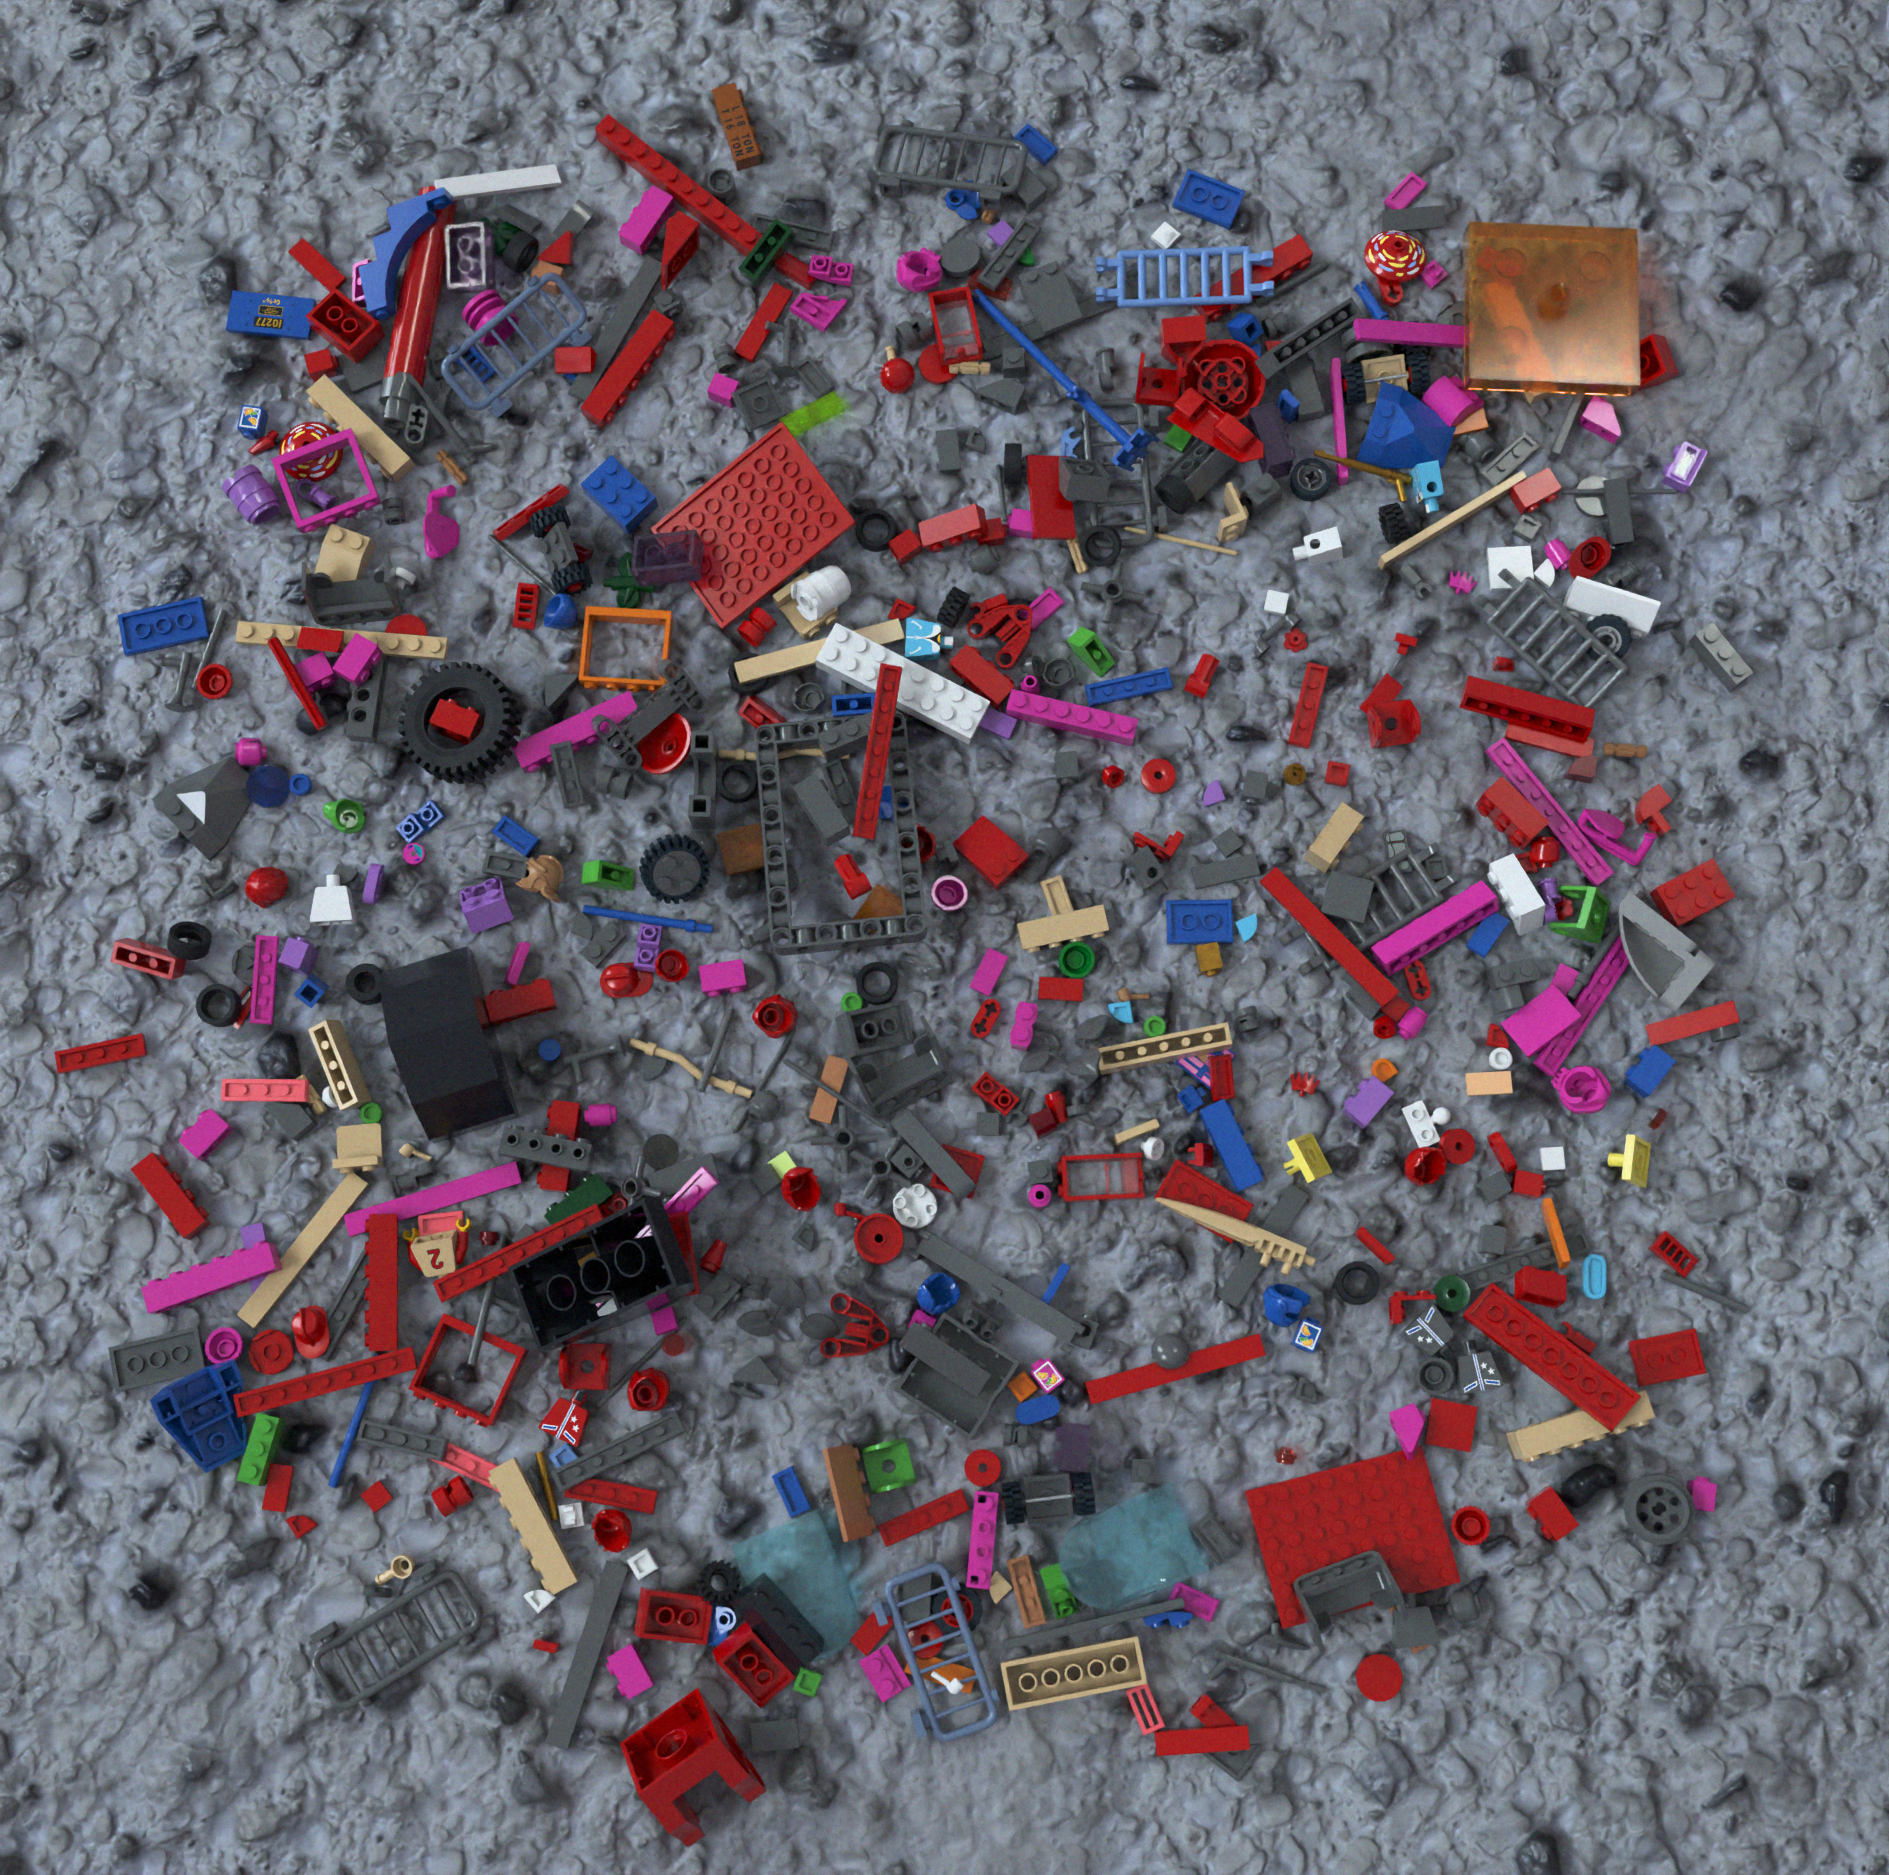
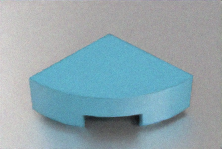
[1235,914,1257,943]
[1108,1001,1133,1024]

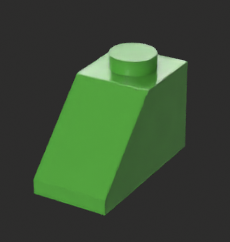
[1066,626,1115,677]
[581,860,634,891]

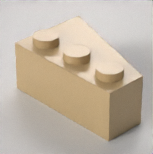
[1303,802,1364,874]

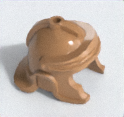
[515,855,564,904]

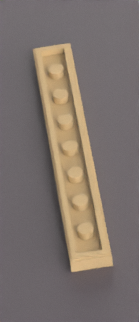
[1378,471,1527,570]
[734,618,905,685]
[237,1173,369,1329]

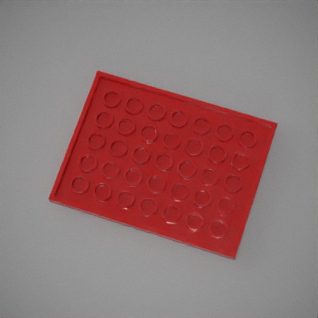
[650,422,857,630]
[1244,1445,1461,1629]

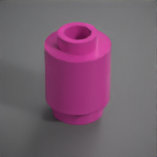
[1544,538,1571,571]
[1396,1006,1428,1040]
[584,1103,617,1127]
[1028,1184,1051,1209]

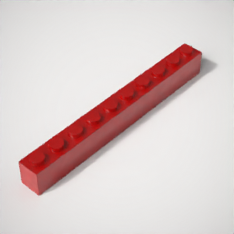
[595,114,763,257]

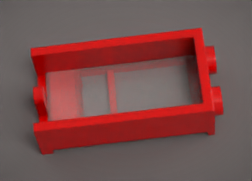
[928,286,983,366]
[1057,1152,1145,1203]

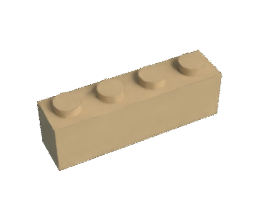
[1016,904,1109,953]
[308,1020,372,1111]

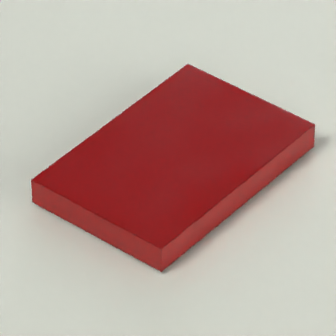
[1627,1328,1707,1387]

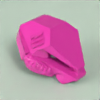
[896,247,942,293]
[1551,1065,1612,1114]

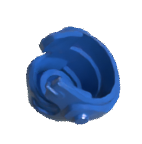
[1263,1283,1311,1328]

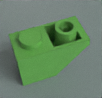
[1039,1562,1079,1620]

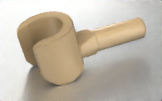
[399,1144,432,1161]

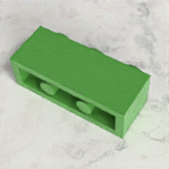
[237,1413,286,1486]

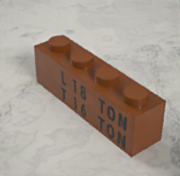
[711,82,763,171]

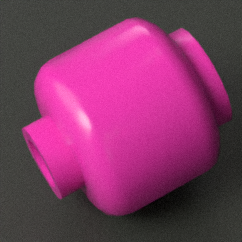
[235,738,267,766]

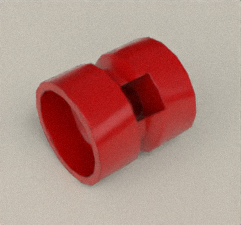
[737,607,777,648]
[431,1475,474,1517]

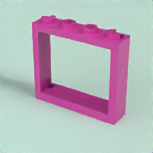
[271,428,382,534]
[966,1491,999,1589]

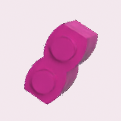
[1010,1001,1038,1051]

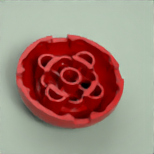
[1180,339,1265,421]

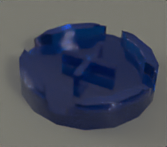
[246,765,290,808]

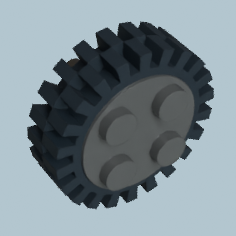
[639,834,710,904]

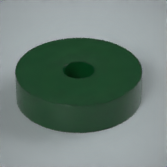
[1434,1275,1471,1312]

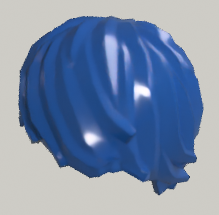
[917,1272,961,1315]

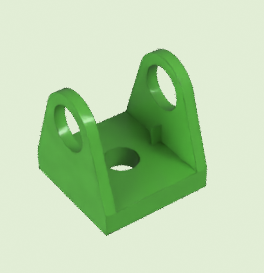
[1548,886,1611,944]
[861,1438,917,1495]

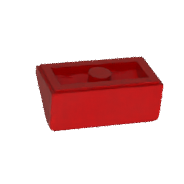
[774,252,818,291]
[555,346,598,374]
[296,627,344,653]
[738,695,787,739]

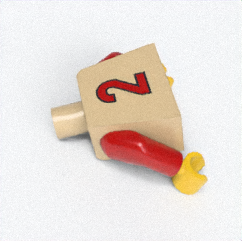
[403,1218,472,1279]

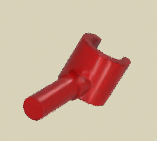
[834,1203,865,1220]

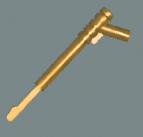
[1313,450,1412,503]

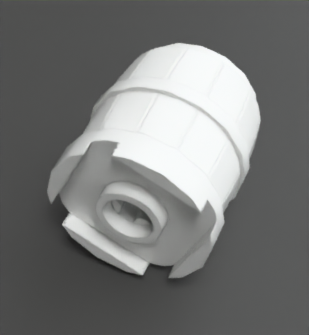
[790,565,851,621]

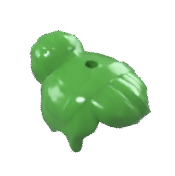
[323,798,366,834]

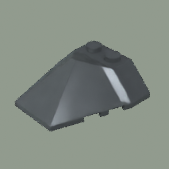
[152,756,260,861]

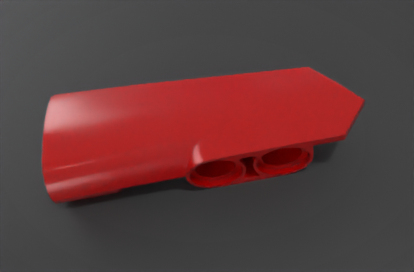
[1166,387,1264,463]

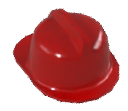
[1568,536,1611,579]
[600,962,653,998]
[291,1305,330,1359]

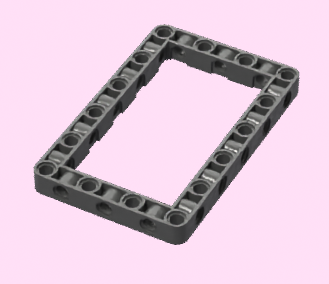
[754,711,927,956]

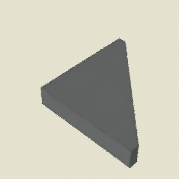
[1203,1744,1264,1782]

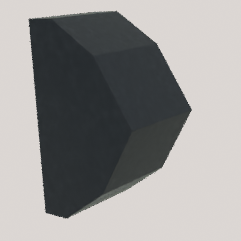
[380,946,520,1144]
[508,1196,695,1353]

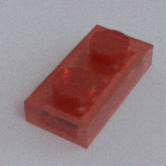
[967,268,1013,302]

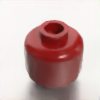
[1531,836,1560,868]

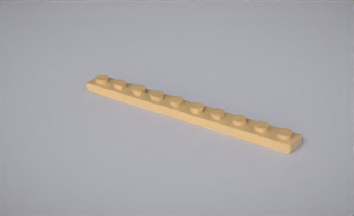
[235,621,449,661]

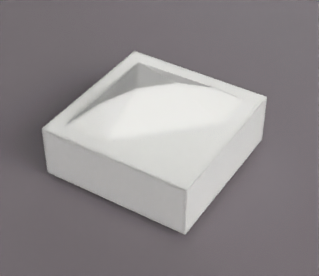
[1151,222,1181,249]

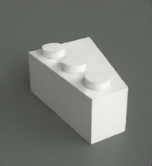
[1487,853,1545,936]

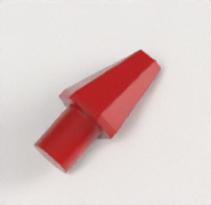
[248,429,279,455]

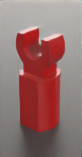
[970,593,1009,618]
[1556,1321,1596,1356]

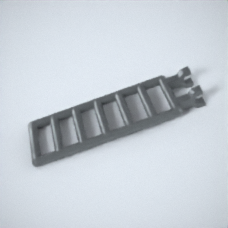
[1474,568,1629,709]

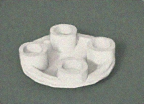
[893,1184,937,1229]

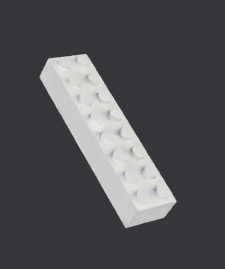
[816,623,990,745]

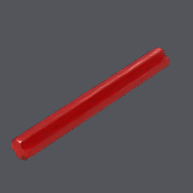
[268,637,327,731]

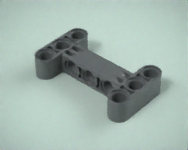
[591,659,708,770]

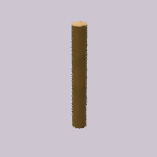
[535,1451,560,1521]

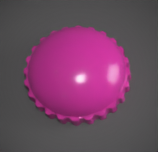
[930,875,968,912]
[205,1327,244,1364]

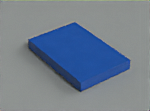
[1172,169,1246,230]
[1166,899,1233,945]

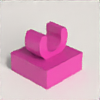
[1418,260,1448,290]
[908,1308,937,1329]

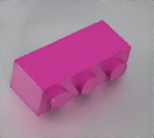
[619,185,676,255]

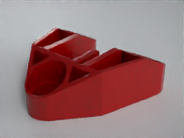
[967,605,1033,671]
[820,1293,890,1359]

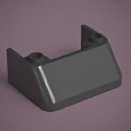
[301,553,400,626]
[844,1015,952,1118]
[1293,1551,1408,1652]

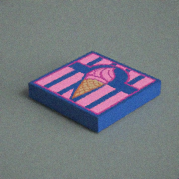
[1175,1049,1237,1091]

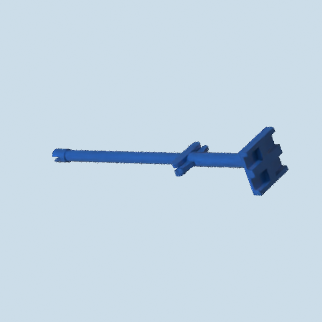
[971,289,1160,472]

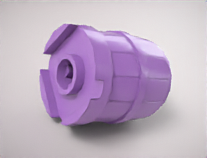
[221,465,281,526]

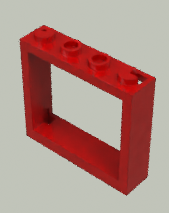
[408,1313,529,1428]

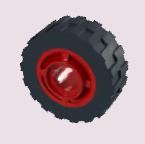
[932,1583,983,1637]

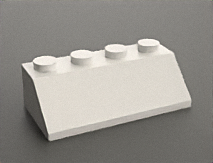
[1563,576,1661,639]

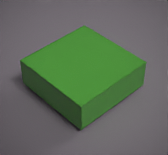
[1163,425,1192,454]
[793,1667,823,1697]

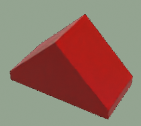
[537,230,575,264]

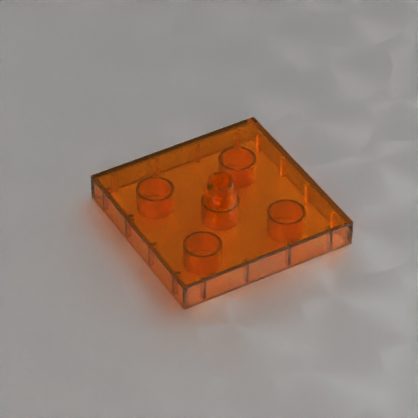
[1464,221,1640,396]

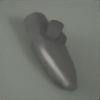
[728,1382,762,1399]

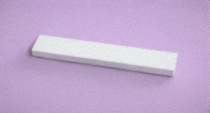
[434,164,561,200]

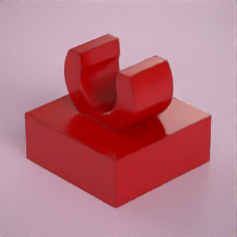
[1393,632,1418,655]
[1188,1143,1213,1168]

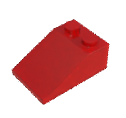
[661,211,700,291]
[953,815,1029,891]
[634,1587,713,1645]
[712,1621,796,1708]

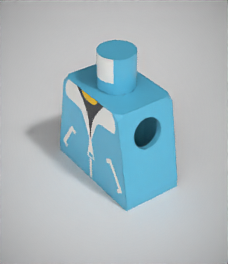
[1409,460,1444,514]
[905,618,954,663]

